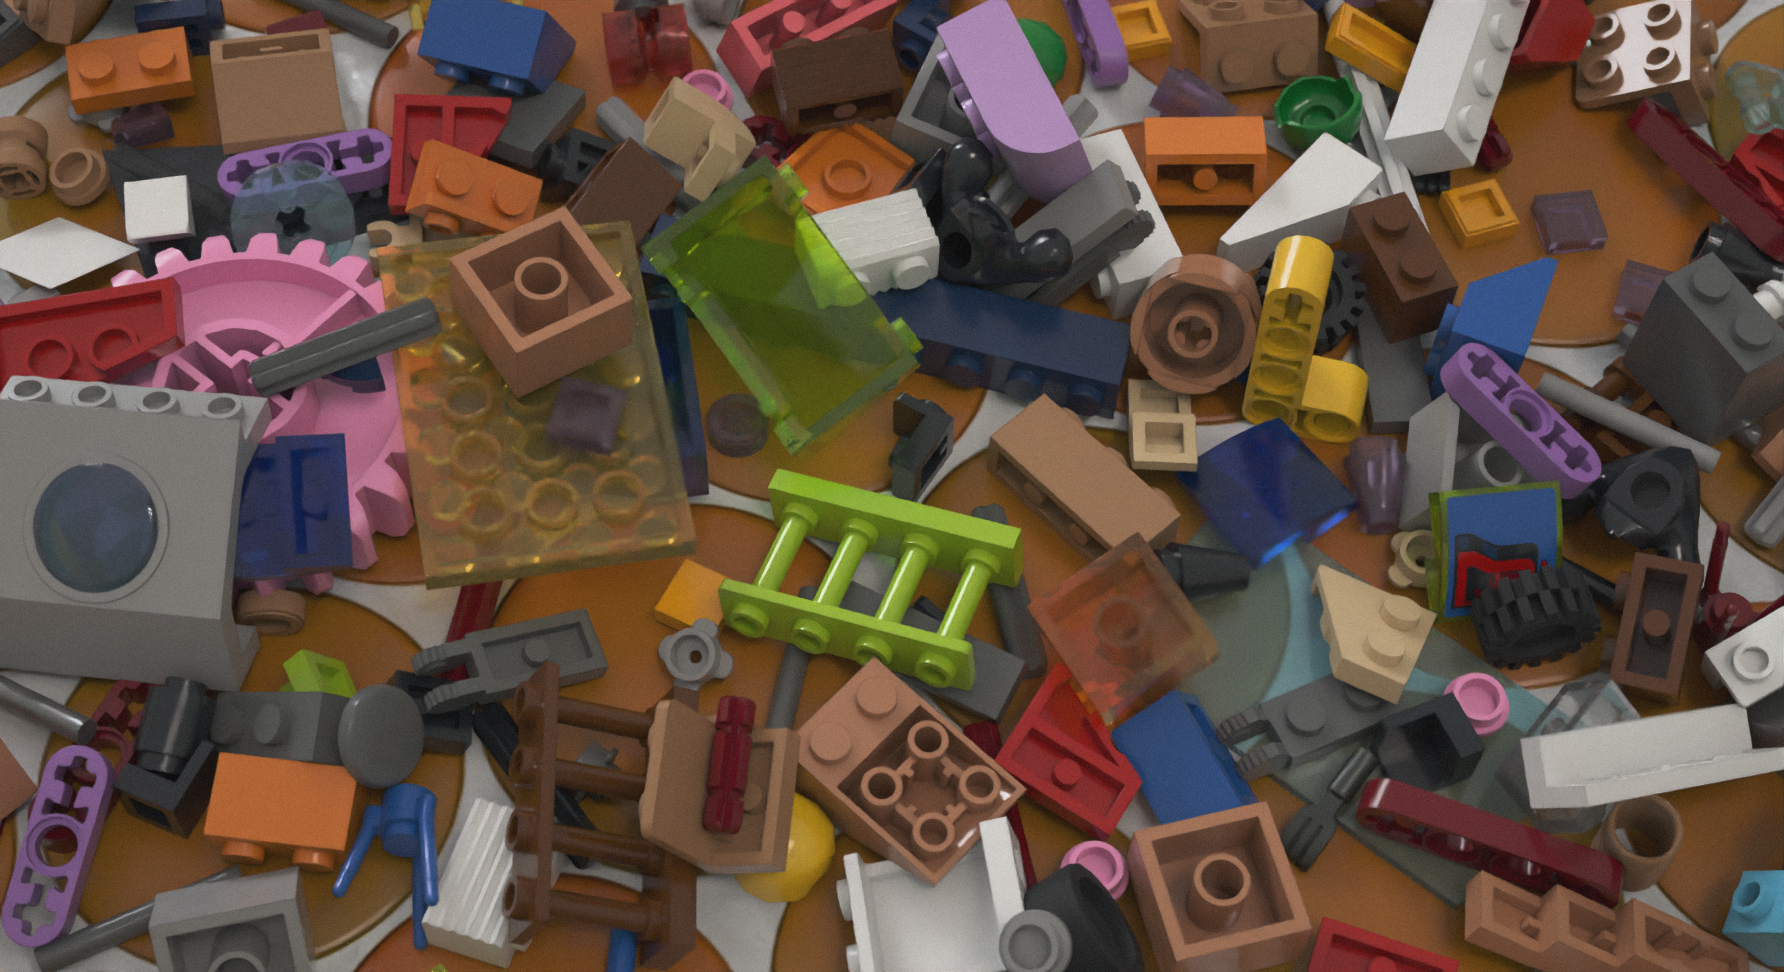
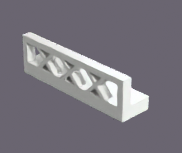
[1520,703,1784,808]

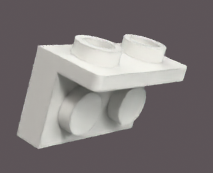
[1700,606,1784,708]

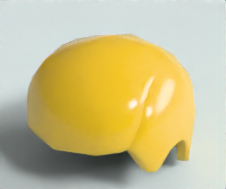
[732,792,835,903]

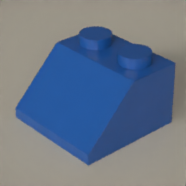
[417,0,577,97]
[1423,257,1559,401]

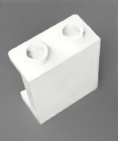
[837,816,1027,972]

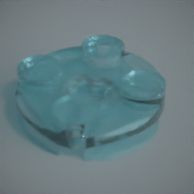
[231,159,356,266]

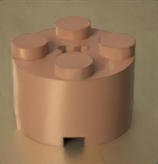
[1130,254,1262,395]

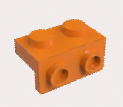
[65,26,196,115]

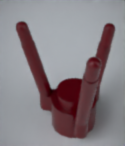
[1693,521,1784,655]

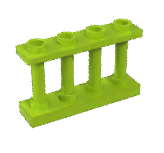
[718,468,1024,691]

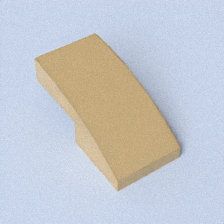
[1126,379,1198,472]

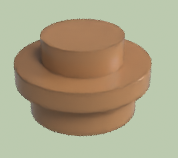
[49,147,111,206]

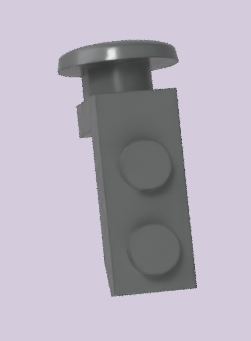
[210,684,424,788]

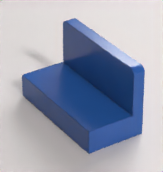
[1111,689,1259,825]

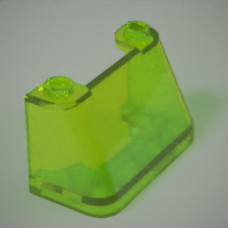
[641,155,924,461]

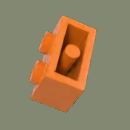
[1143,116,1267,206]
[203,752,368,872]

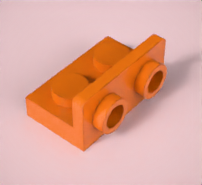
[405,139,543,244]

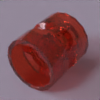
[602,3,693,88]

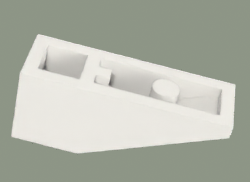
[1216,132,1383,272]

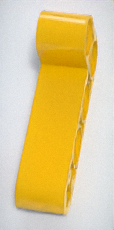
[1242,235,1369,444]

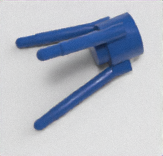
[332,783,439,950]

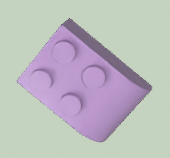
[936,0,1093,204]

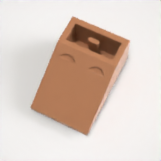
[795,657,1027,887]

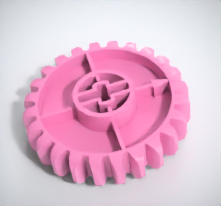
[45,233,453,606]

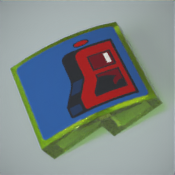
[1424,480,1562,624]

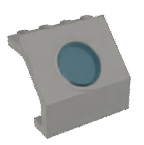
[0,375,272,692]

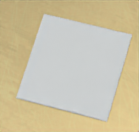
[0,217,140,289]

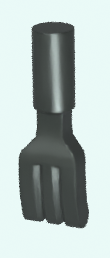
[1280,746,1379,872]

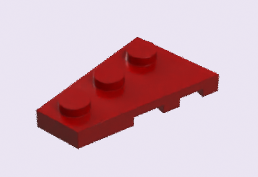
[0,277,185,393]

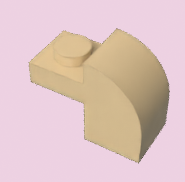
[643,76,756,203]

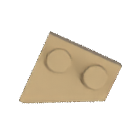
[1310,564,1437,705]

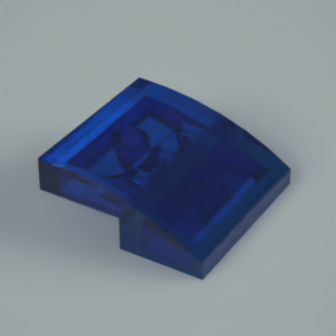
[1175,417,1359,571]
[233,433,353,583]

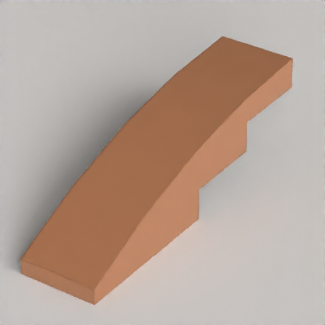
[1465,870,1750,972]

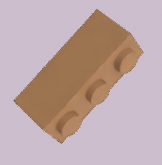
[986,393,1181,591]

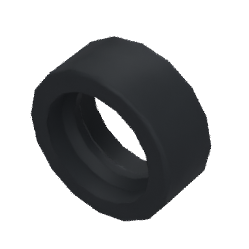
[1023,863,1145,972]

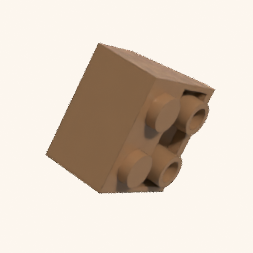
[210,28,345,155]

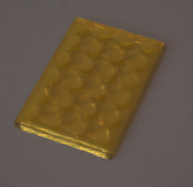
[376,220,697,590]

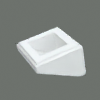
[124,175,196,244]

